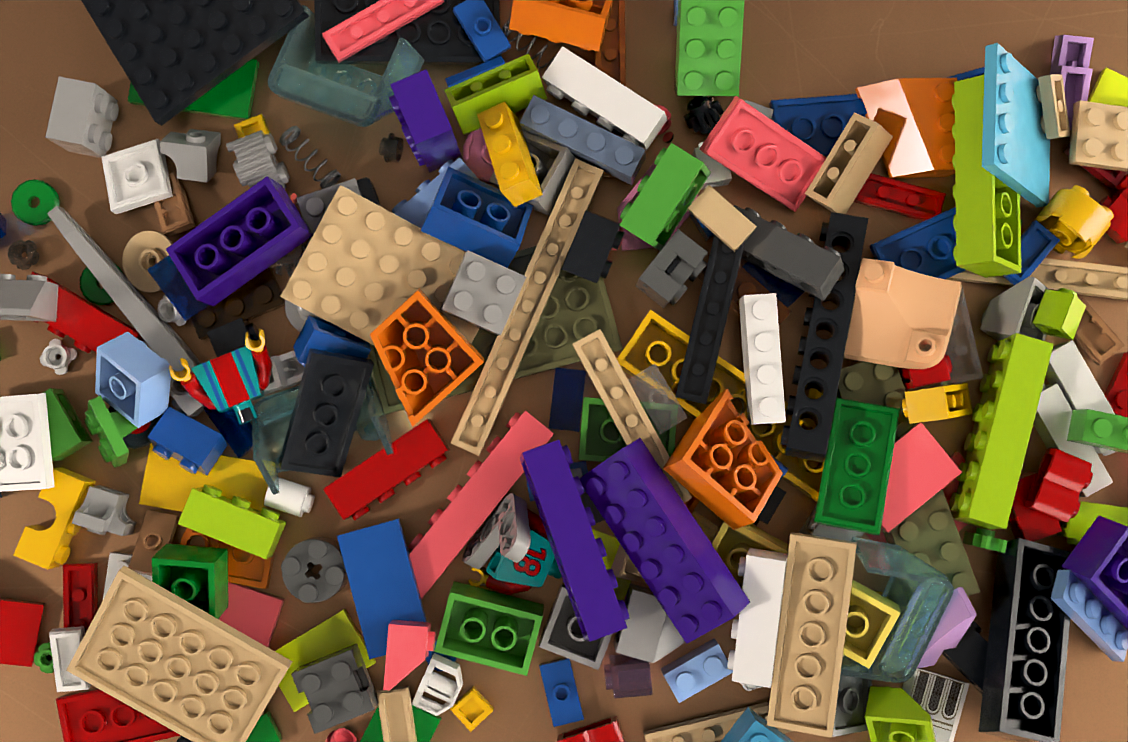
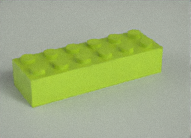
[952,75,1021,278]
[949,333,1054,529]

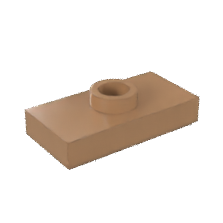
[154,171,196,238]
[1074,298,1125,366]
[128,510,179,576]

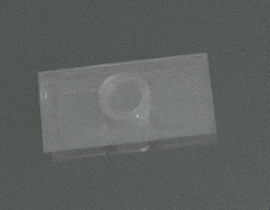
[628,363,688,434]

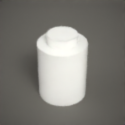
[264,476,315,517]

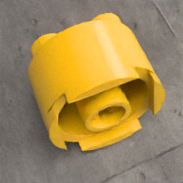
[1034,185,1114,259]

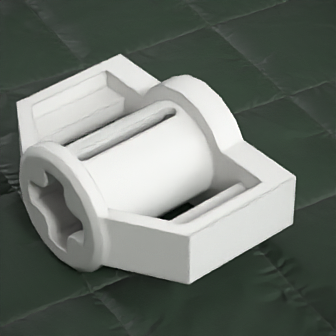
[412,653,463,716]

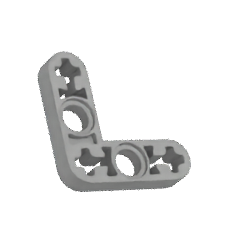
[462,493,531,569]

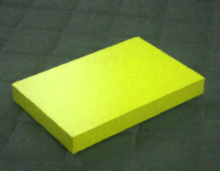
[275,609,376,712]

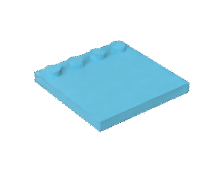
[982,43,1050,208]

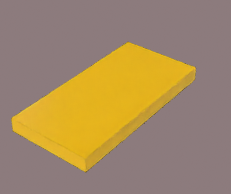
[139,443,274,512]

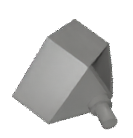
[613,583,696,663]

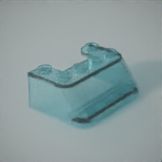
[268,5,424,127]

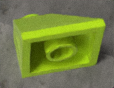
[865,686,936,742]

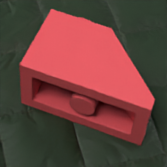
[383,620,436,691]

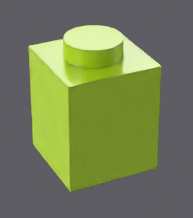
[1032,288,1086,340]

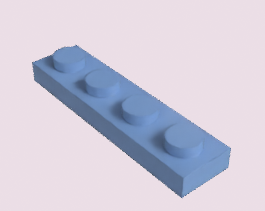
[1051,570,1128,662]

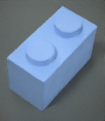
[661,638,733,703]

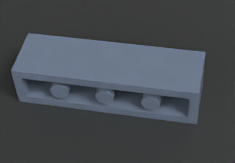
[520,95,646,185]

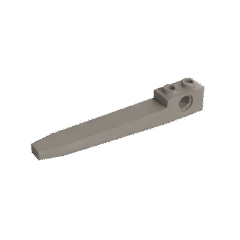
[47,206,207,417]

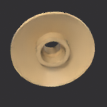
[122,231,178,292]

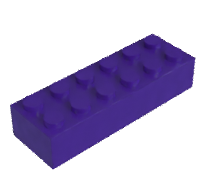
[579,438,750,644]
[520,440,630,642]

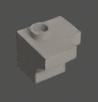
[160,129,221,182]
[72,485,137,536]

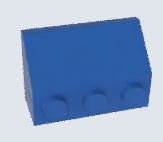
[421,166,533,268]

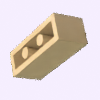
[805,112,893,214]

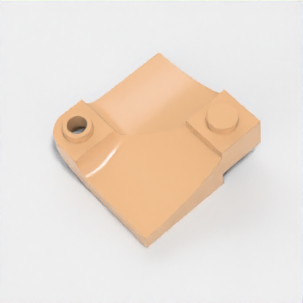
[844,258,962,369]

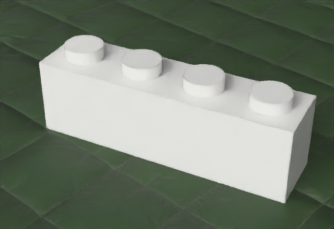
[542,46,668,150]
[739,293,786,425]
[727,548,788,688]

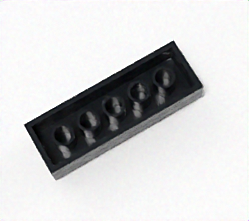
[979,538,1071,742]

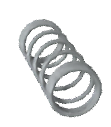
[501,18,558,72]
[279,126,341,189]

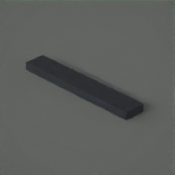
[675,220,751,405]

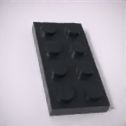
[278,348,374,477]

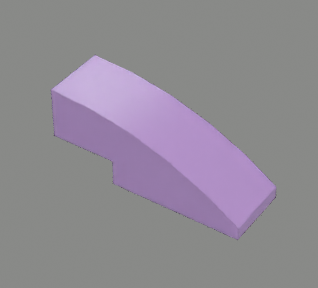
[1050,35,1094,130]
[899,587,977,670]

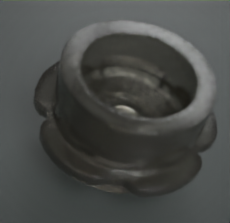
[379,133,404,163]
[8,240,40,270]

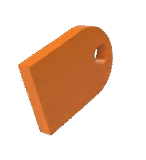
[180,528,276,589]

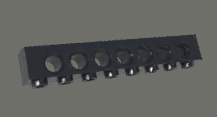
[780,212,869,463]

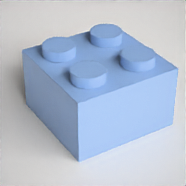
[95,332,171,428]

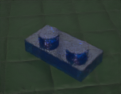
[549,368,586,432]

